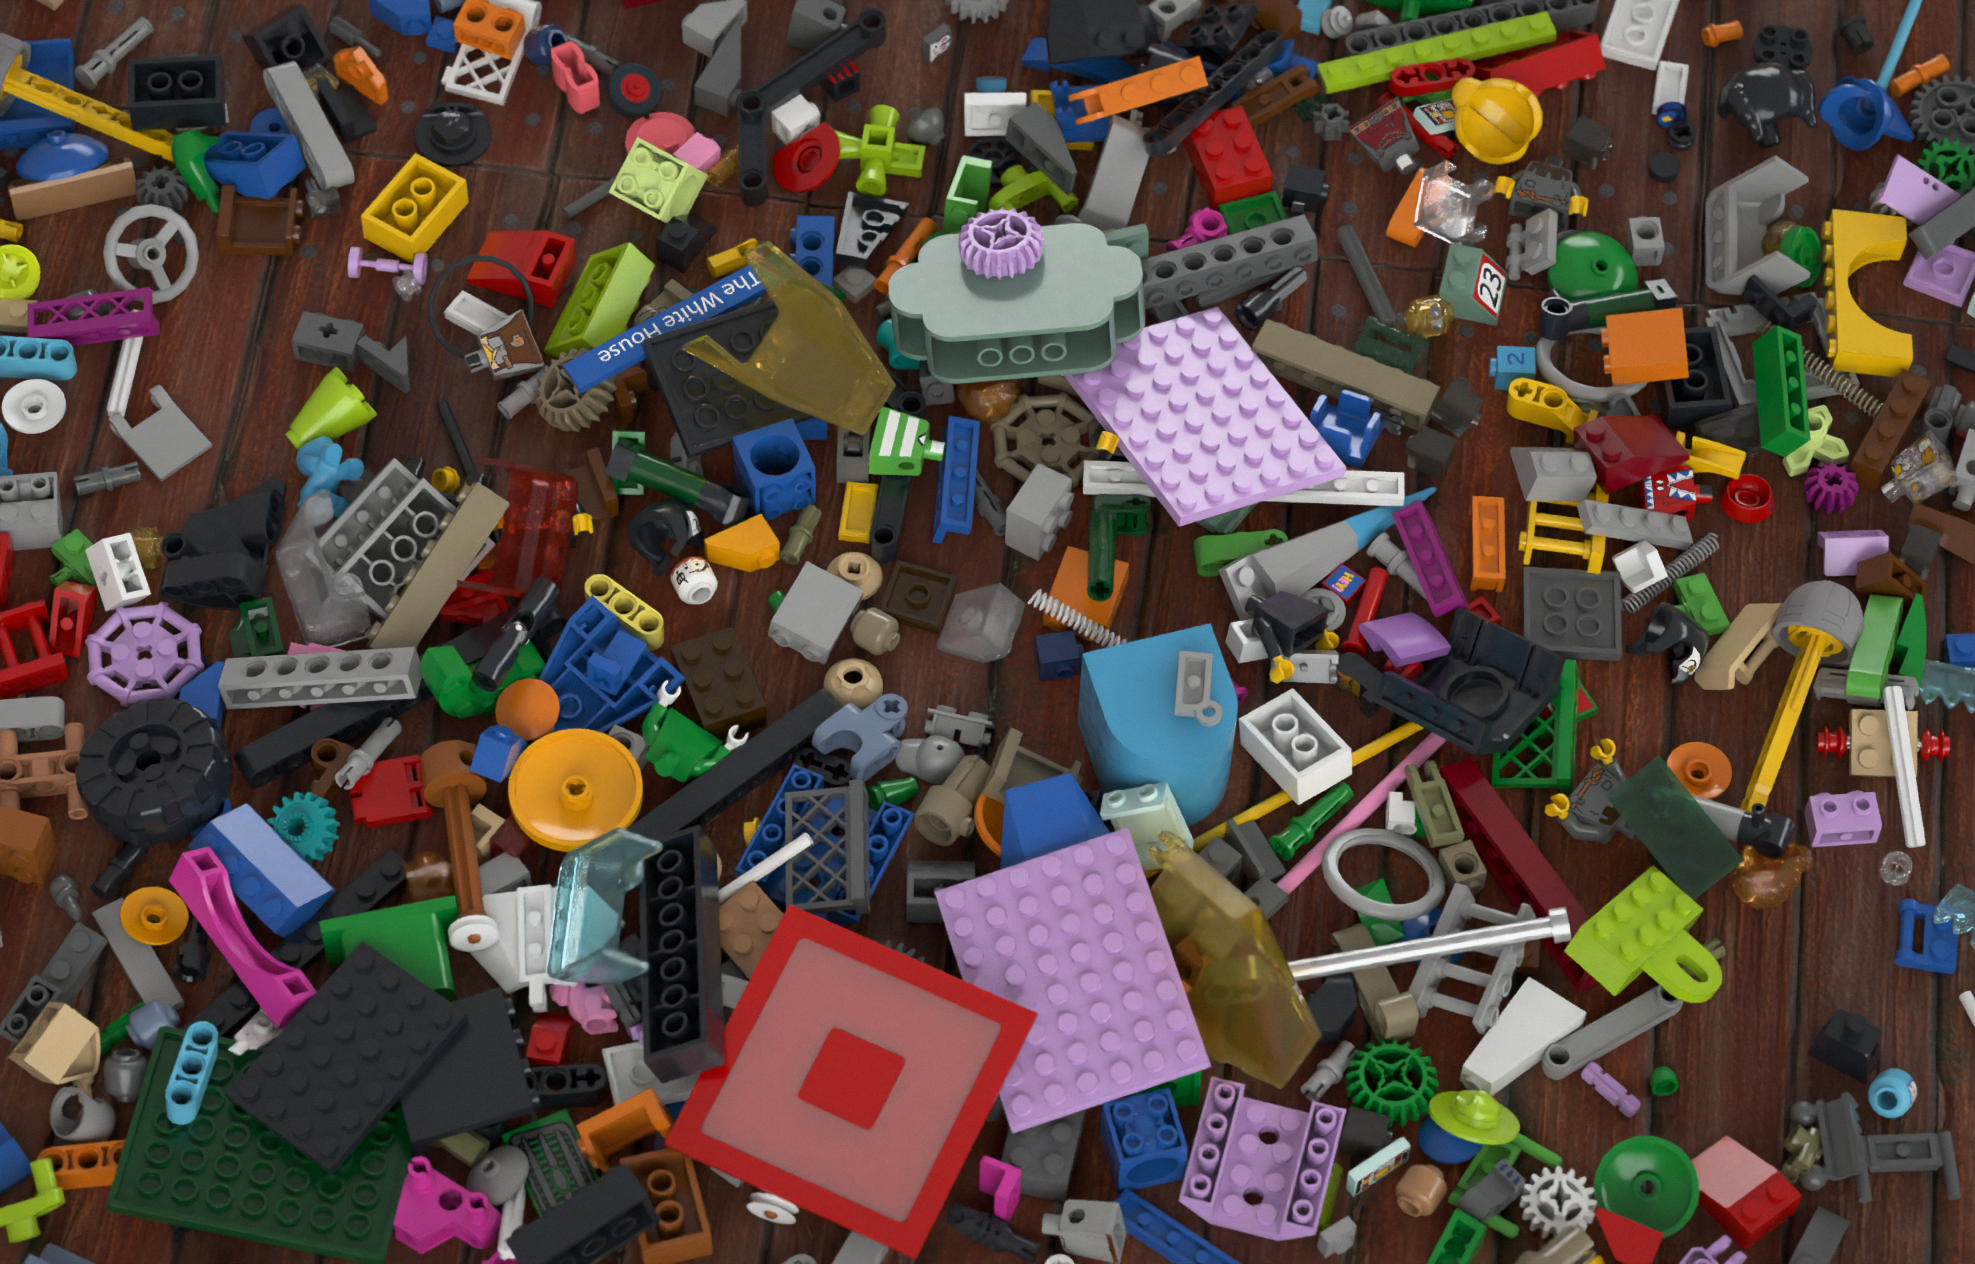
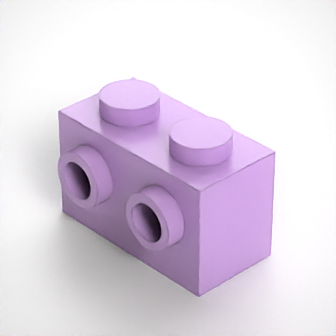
[1804,791,1882,847]

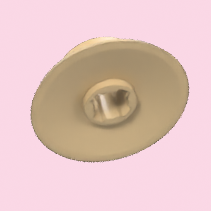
[826,552,883,600]

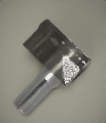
[304,178,342,220]

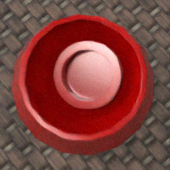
[1719,474,1775,523]

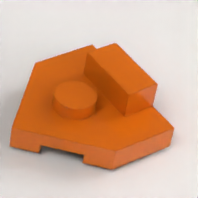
[334,46,388,106]

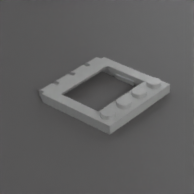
[1703,292,1859,412]

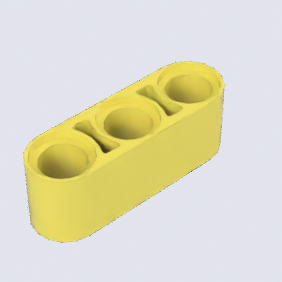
[584,574,664,651]

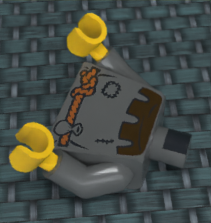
[1493,155,1589,229]
[1545,739,1643,844]

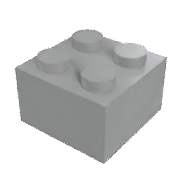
[1005,463,1074,561]

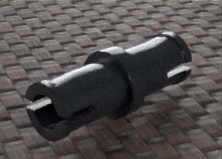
[90,843,148,900]

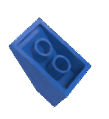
[204,131,306,200]

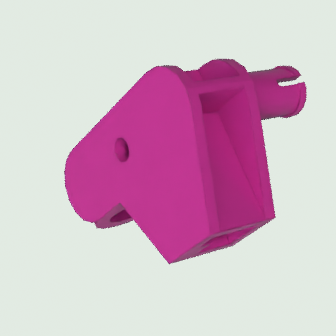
[393,1157,502,1254]

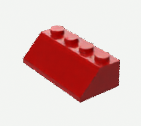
[1473,30,1606,97]

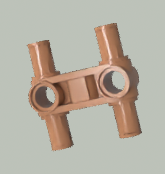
[0,723,88,819]

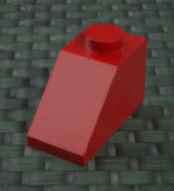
[48,581,97,658]
[525,1012,576,1067]
[1595,1207,1664,1264]

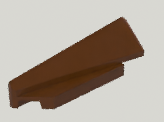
[1218,0,1302,42]
[1907,502,1975,565]

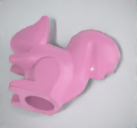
[549,977,618,1035]

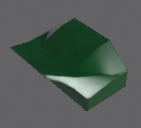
[229,596,285,658]

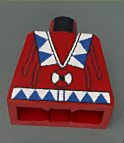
[1637,465,1713,522]

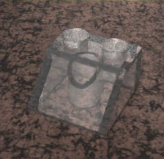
[936,582,1026,663]

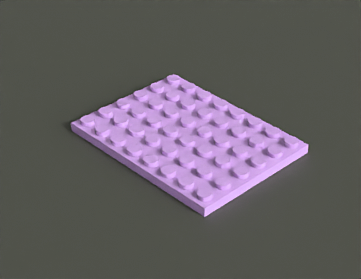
[1064,307,1346,527]
[935,827,1211,1134]

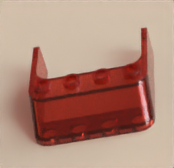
[456,456,579,602]

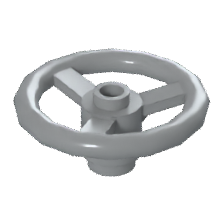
[103,204,199,304]

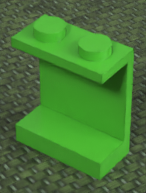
[942,155,993,235]

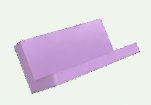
[1818,530,1889,576]

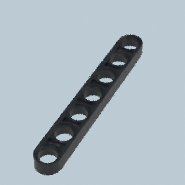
[1143,30,1284,157]

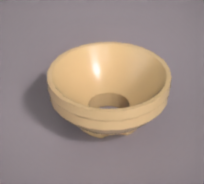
[824,658,883,711]

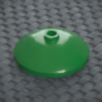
[1547,231,1638,301]
[1594,1135,1700,1238]

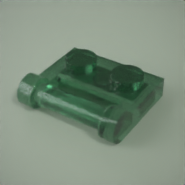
[1352,315,1428,375]

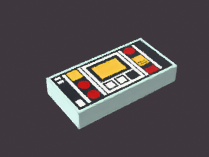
[1413,99,1456,135]
[1346,1137,1411,1197]

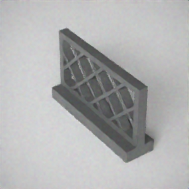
[785,779,870,915]

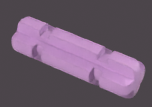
[1581,1062,1641,1117]

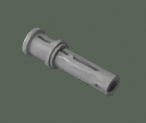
[74,17,154,90]
[1367,532,1427,600]

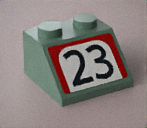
[1437,243,1508,326]

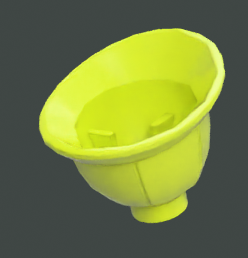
[0,244,41,300]

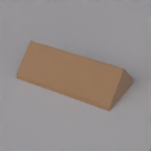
[7,154,137,222]

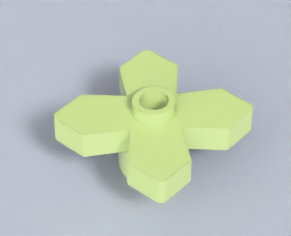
[1782,405,1849,476]

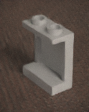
[768,561,864,664]

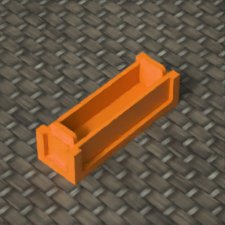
[1469,496,1506,592]

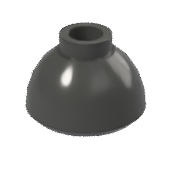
[905,106,946,148]

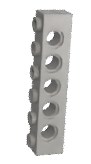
[218,647,422,710]

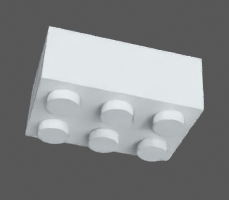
[1239,688,1352,805]

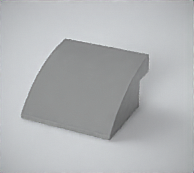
[305,458,496,621]

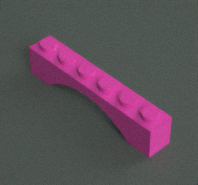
[169,846,317,1029]

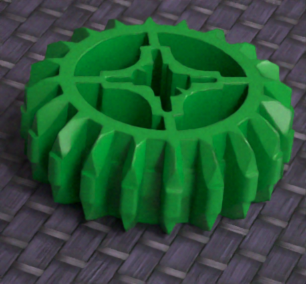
[1345,1037,1439,1128]

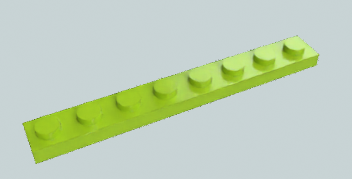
[1317,11,1557,95]

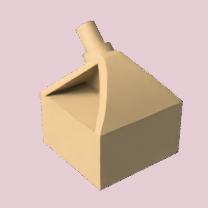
[8,1001,101,1103]

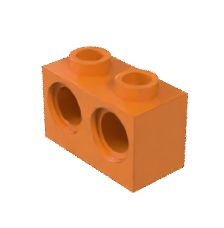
[453,0,526,60]

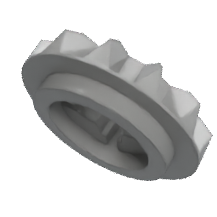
[1300,588,1346,632]

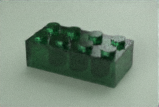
[1604,755,1744,900]

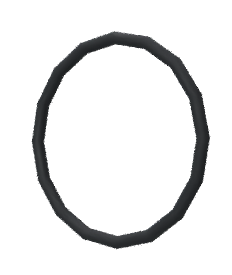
[428,255,534,360]

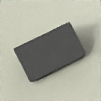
[1224,818,1287,885]

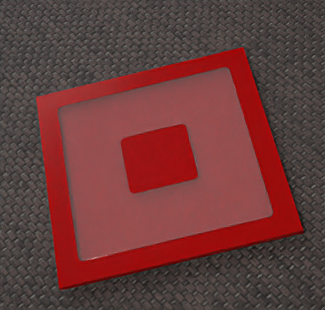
[664,904,1038,1260]

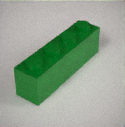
[1752,325,1811,457]

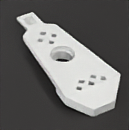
[229,1007,285,1055]

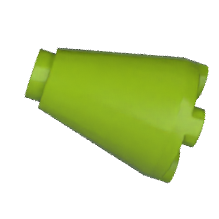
[285,366,377,450]

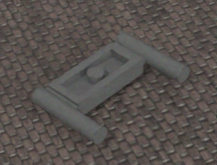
[1854,1131,1962,1203]

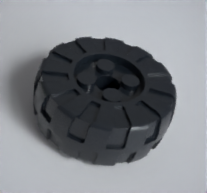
[75,698,233,847]

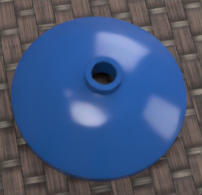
[16,131,109,181]

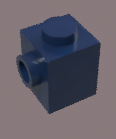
[1034,631,1084,680]

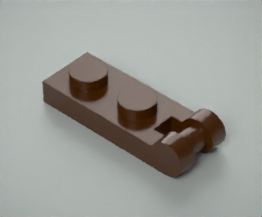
[1231,64,1320,128]

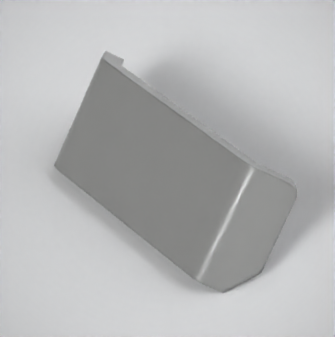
[1078,115,1149,232]

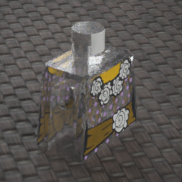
[1881,430,1958,504]

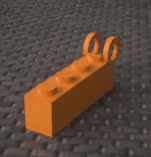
[1068,56,1208,126]

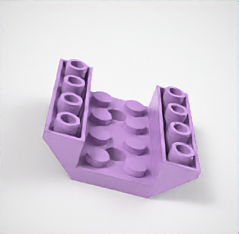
[1179,1077,1346,1241]

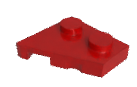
[439,570,508,625]

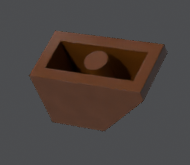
[1855,552,1927,610]

